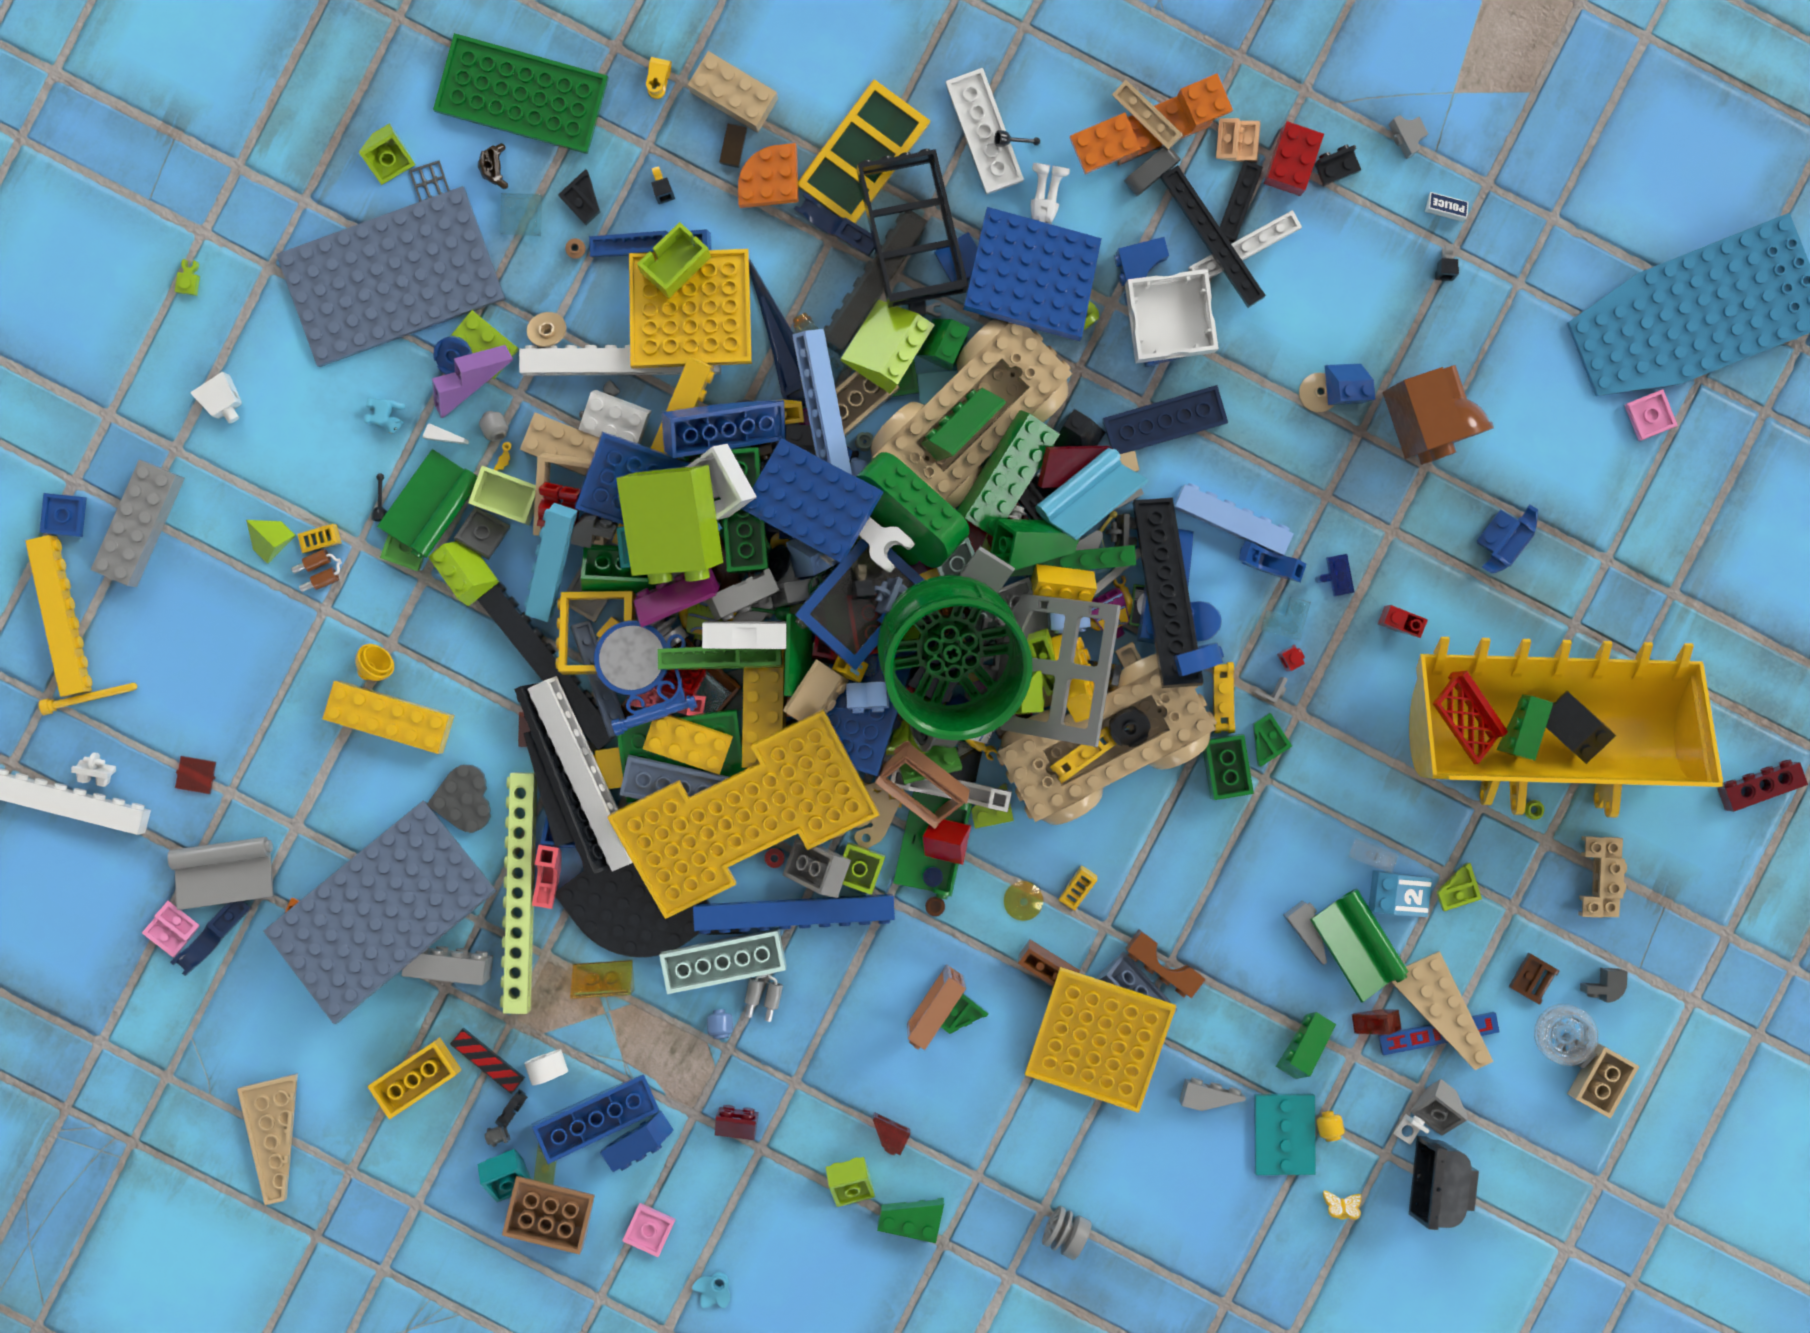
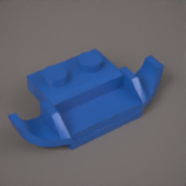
[1477,504,1538,573]

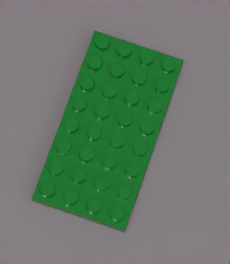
[433,33,609,154]

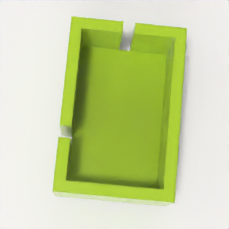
[637,222,711,298]

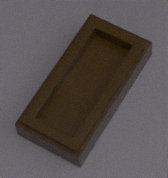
[719,123,747,168]

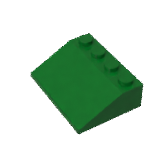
[784,614,815,696]

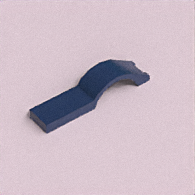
[794,192,880,257]
[170,901,252,976]

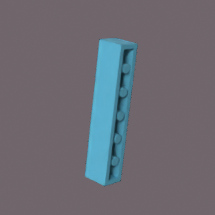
[524,503,577,622]

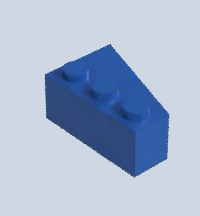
[600,1111,674,1172]

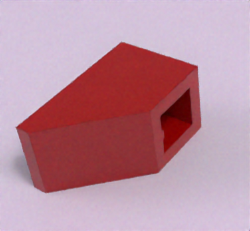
[1378,605,1428,638]

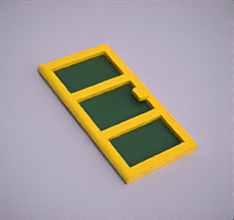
[798,79,931,224]

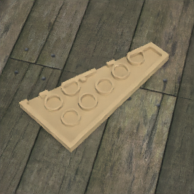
[1391,951,1493,1070]
[237,1073,298,1205]

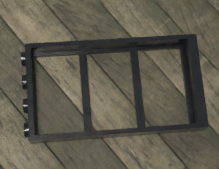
[856,148,968,308]

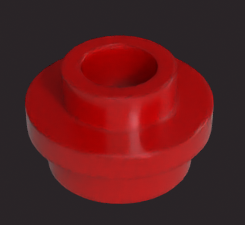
[765,848,785,868]

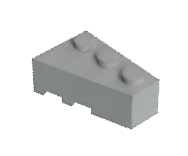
[706,568,779,622]

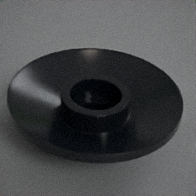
[762,545,791,582]

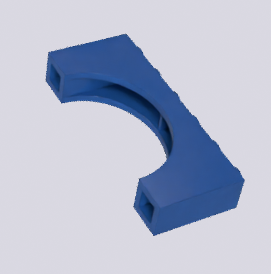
[1114,237,1184,367]

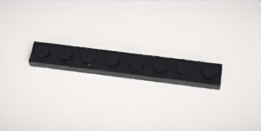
[1160,165,1266,308]

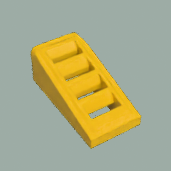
[297,524,342,553]
[1058,865,1097,911]

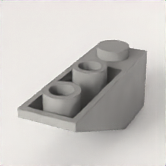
[1179,1077,1246,1111]

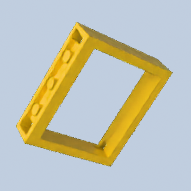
[556,591,636,675]

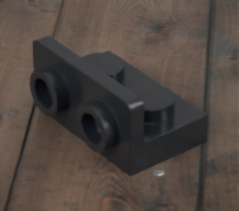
[1314,144,1361,186]

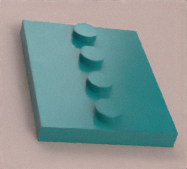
[1254,1094,1316,1175]

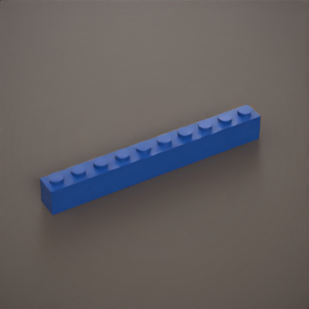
[693,894,895,934]

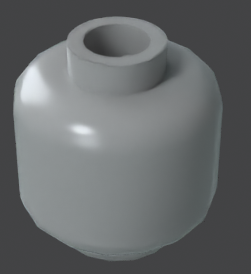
[479,411,509,442]

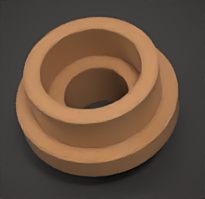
[565,238,586,259]

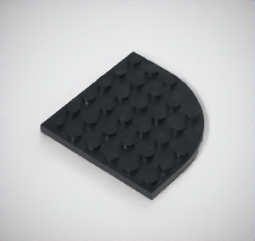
[555,863,711,957]

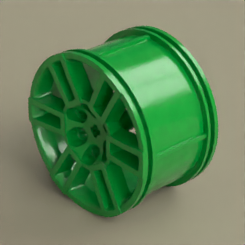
[877,575,1033,740]

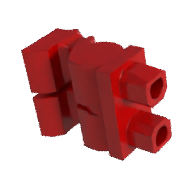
[537,482,581,529]

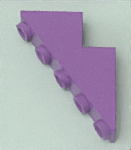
[432,345,513,418]

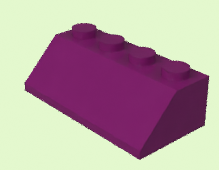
[634,568,720,627]

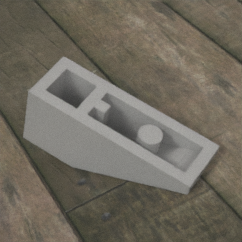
[1284,901,1327,965]

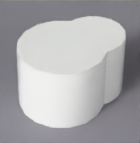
[524,1049,568,1086]

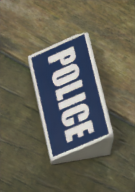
[1425,192,1468,222]

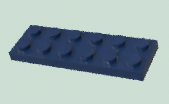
[1102,385,1228,454]

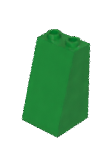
[990,519,1079,570]

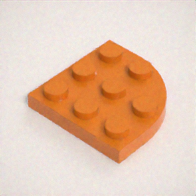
[738,143,799,208]

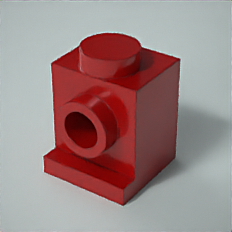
[1277,645,1305,671]

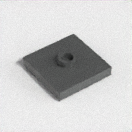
[454,506,510,560]

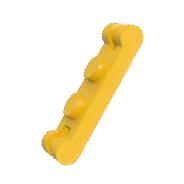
[1212,662,1235,733]
[1050,726,1117,783]

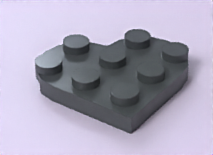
[427,765,491,833]

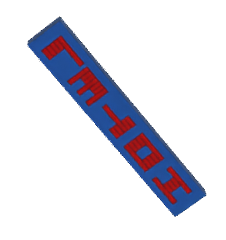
[1378,1012,1500,1055]

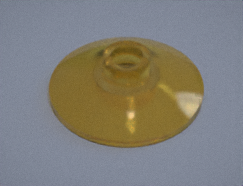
[1004,881,1043,921]

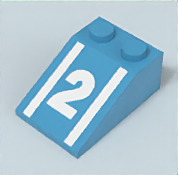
[1368,870,1433,917]

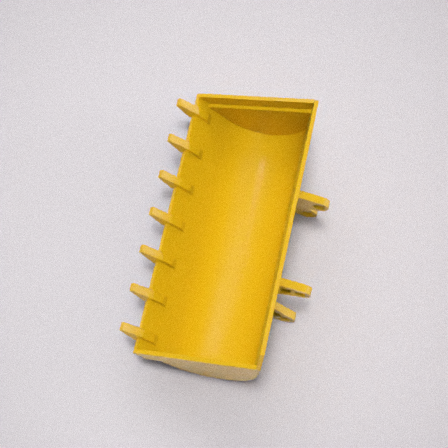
[1409,637,1723,818]

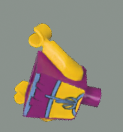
[1090,575,1133,638]

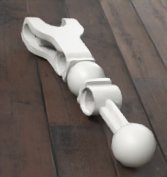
[859,518,915,573]

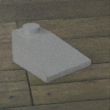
[1411,1079,1468,1136]

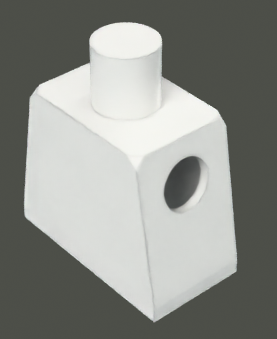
[190,372,242,424]

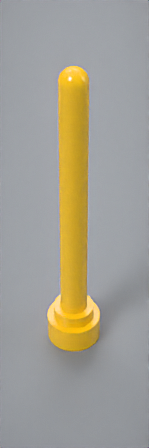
[39,683,138,715]

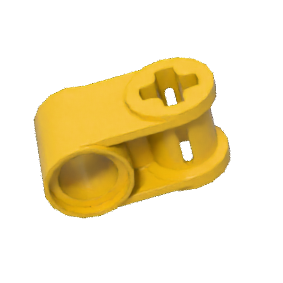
[646,57,672,99]

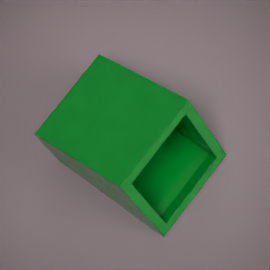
[916,319,970,371]

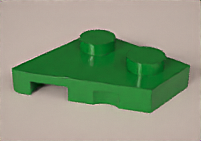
[1253,713,1292,767]
[941,993,989,1034]

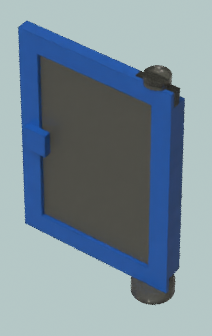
[794,538,924,670]

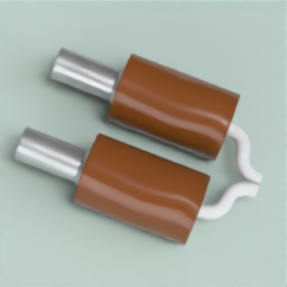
[291,549,342,592]

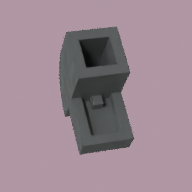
[571,512,618,548]
[1580,968,1628,1003]

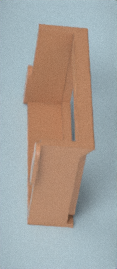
[875,741,970,828]

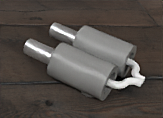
[744,973,783,1022]

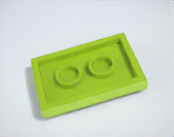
[451,310,519,379]

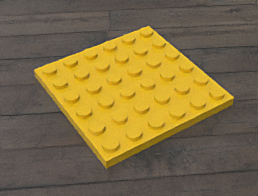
[629,249,752,369]
[1025,967,1176,1113]

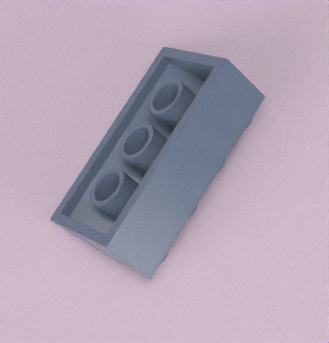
[1096,952,1177,1014]

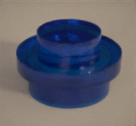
[923,867,943,887]

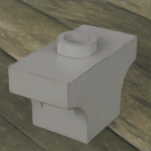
[1389,115,1428,159]

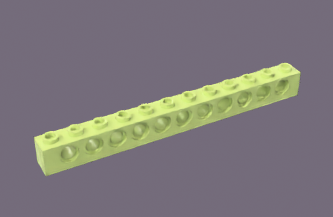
[500,772,537,1014]

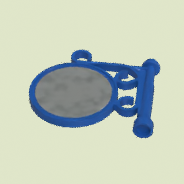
[594,621,698,736]

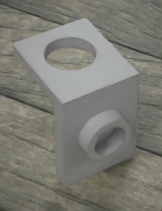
[1251,677,1288,703]

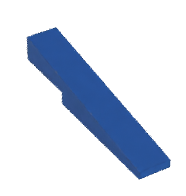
[589,229,711,257]

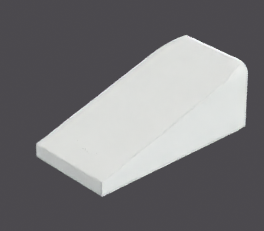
[423,423,469,444]

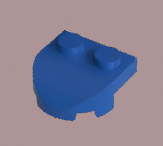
[1190,601,1222,641]

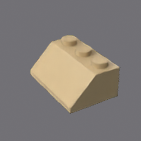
[783,659,849,721]

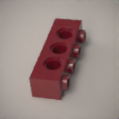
[1717,759,1808,812]

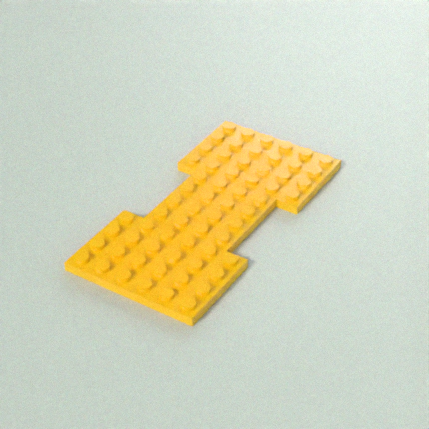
[607,709,879,919]

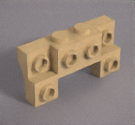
[1578,836,1627,918]

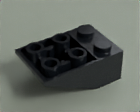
[1018,473,1059,520]

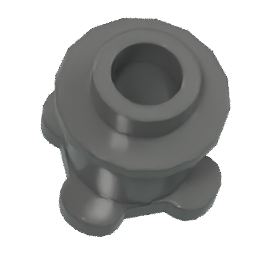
[485,1126,510,1147]

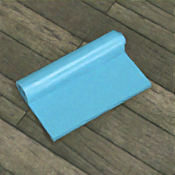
[1035,448,1148,540]

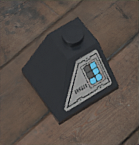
[949,740,982,783]

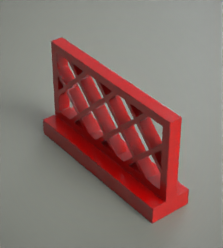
[1432,671,1508,764]

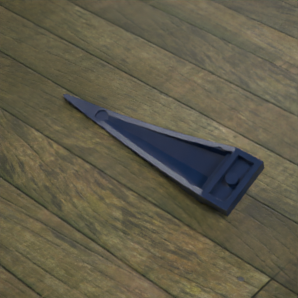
[749,259,806,407]

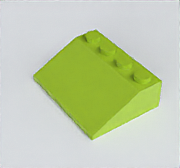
[840,299,934,394]

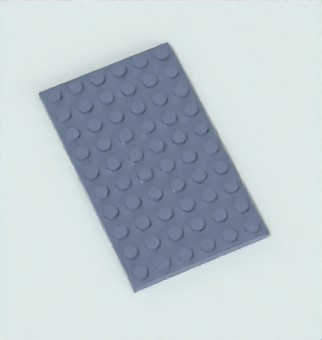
[276,186,506,367]
[263,800,497,1024]

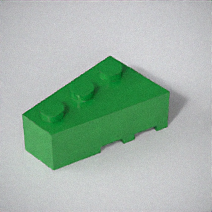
[1496,694,1553,761]
[1275,1012,1336,1079]

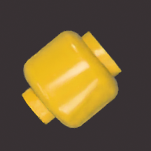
[1316,1111,1345,1142]

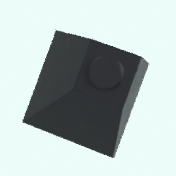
[1054,409,1106,447]

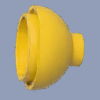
[355,644,394,681]

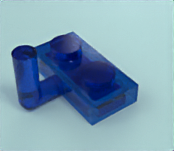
[1315,554,1355,596]

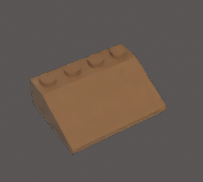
[502,1176,595,1255]

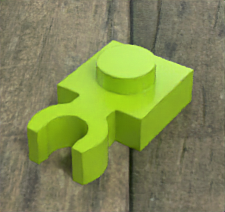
[175,259,200,296]

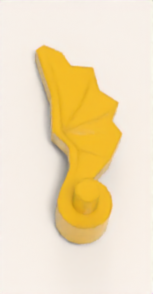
[493,442,512,471]

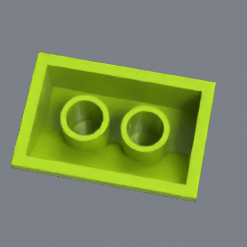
[428,541,499,606]

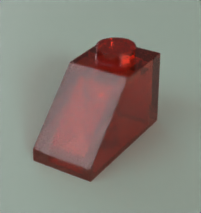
[1352,1009,1402,1035]
[873,1112,911,1155]

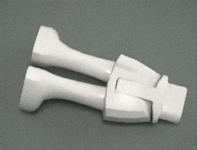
[1031,163,1070,224]

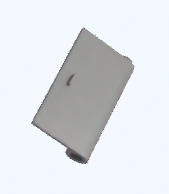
[168,837,274,910]

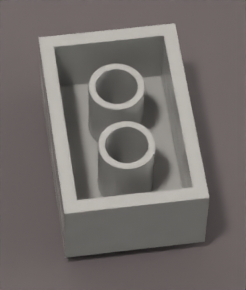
[783,838,851,898]

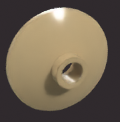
[527,312,567,347]
[1299,373,1334,412]

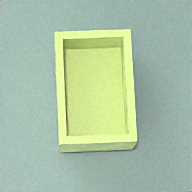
[468,466,536,525]

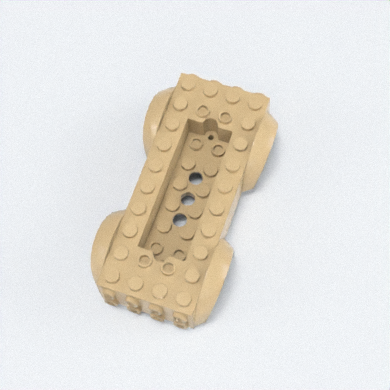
[870,319,1072,509]
[996,654,1217,825]

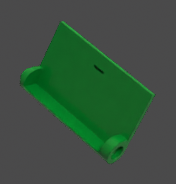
[893,791,972,899]

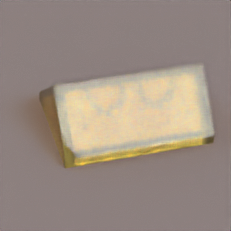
[570,960,635,999]

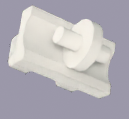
[71,752,116,787]

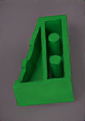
[877,1198,944,1243]

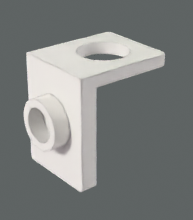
[1394,1114,1430,1145]

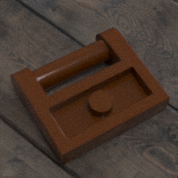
[1509,953,1560,1005]

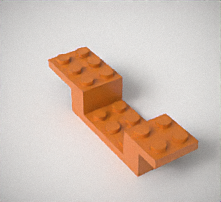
[1069,73,1233,174]

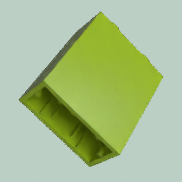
[616,465,723,584]

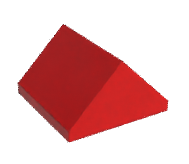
[923,819,971,865]

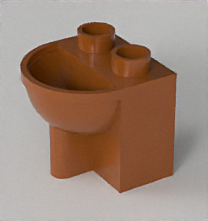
[1383,365,1494,465]

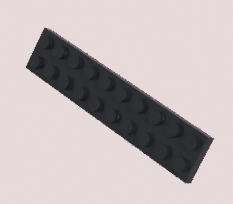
[1132,498,1204,688]
[514,683,611,877]

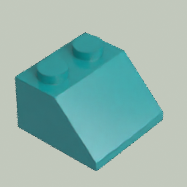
[477,1149,531,1203]

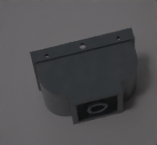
[1408,1136,1479,1230]

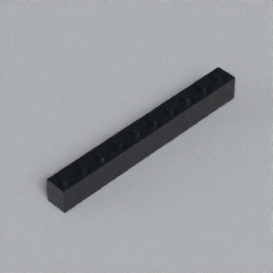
[477,580,617,750]

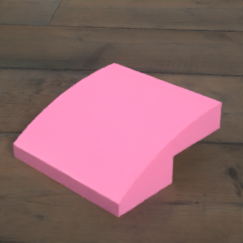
[142,901,200,958]

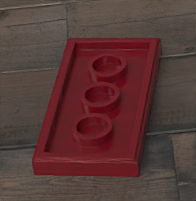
[1038,446,1112,488]

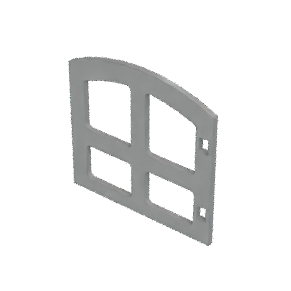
[997,594,1121,747]

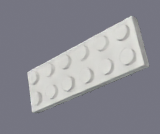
[945,68,1024,195]

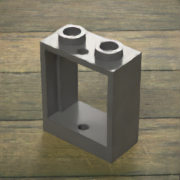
[771,576,832,609]

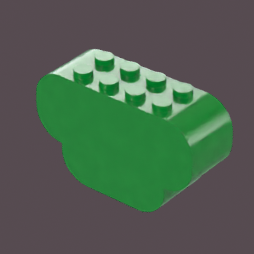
[856,452,969,568]

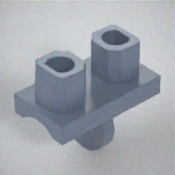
[874,577,908,614]

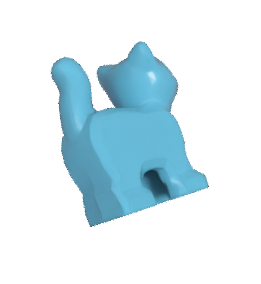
[364,398,406,434]

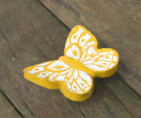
[1323,1190,1362,1220]

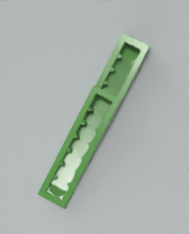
[657,647,782,670]

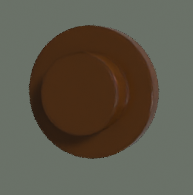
[925,896,945,916]

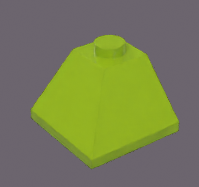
[359,123,415,185]

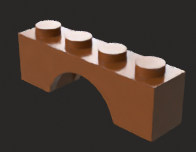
[1125,929,1206,999]

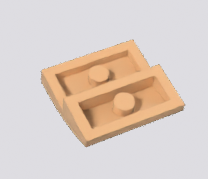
[1216,118,1261,162]

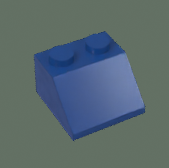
[1324,364,1376,405]

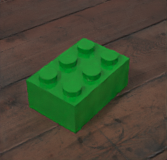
[1203,734,1254,800]

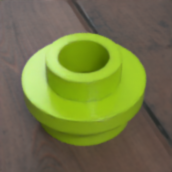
[1524,800,1545,820]

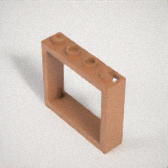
[907,964,966,1050]

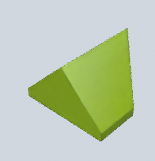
[246,520,296,564]

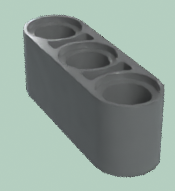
[1124,146,1181,196]

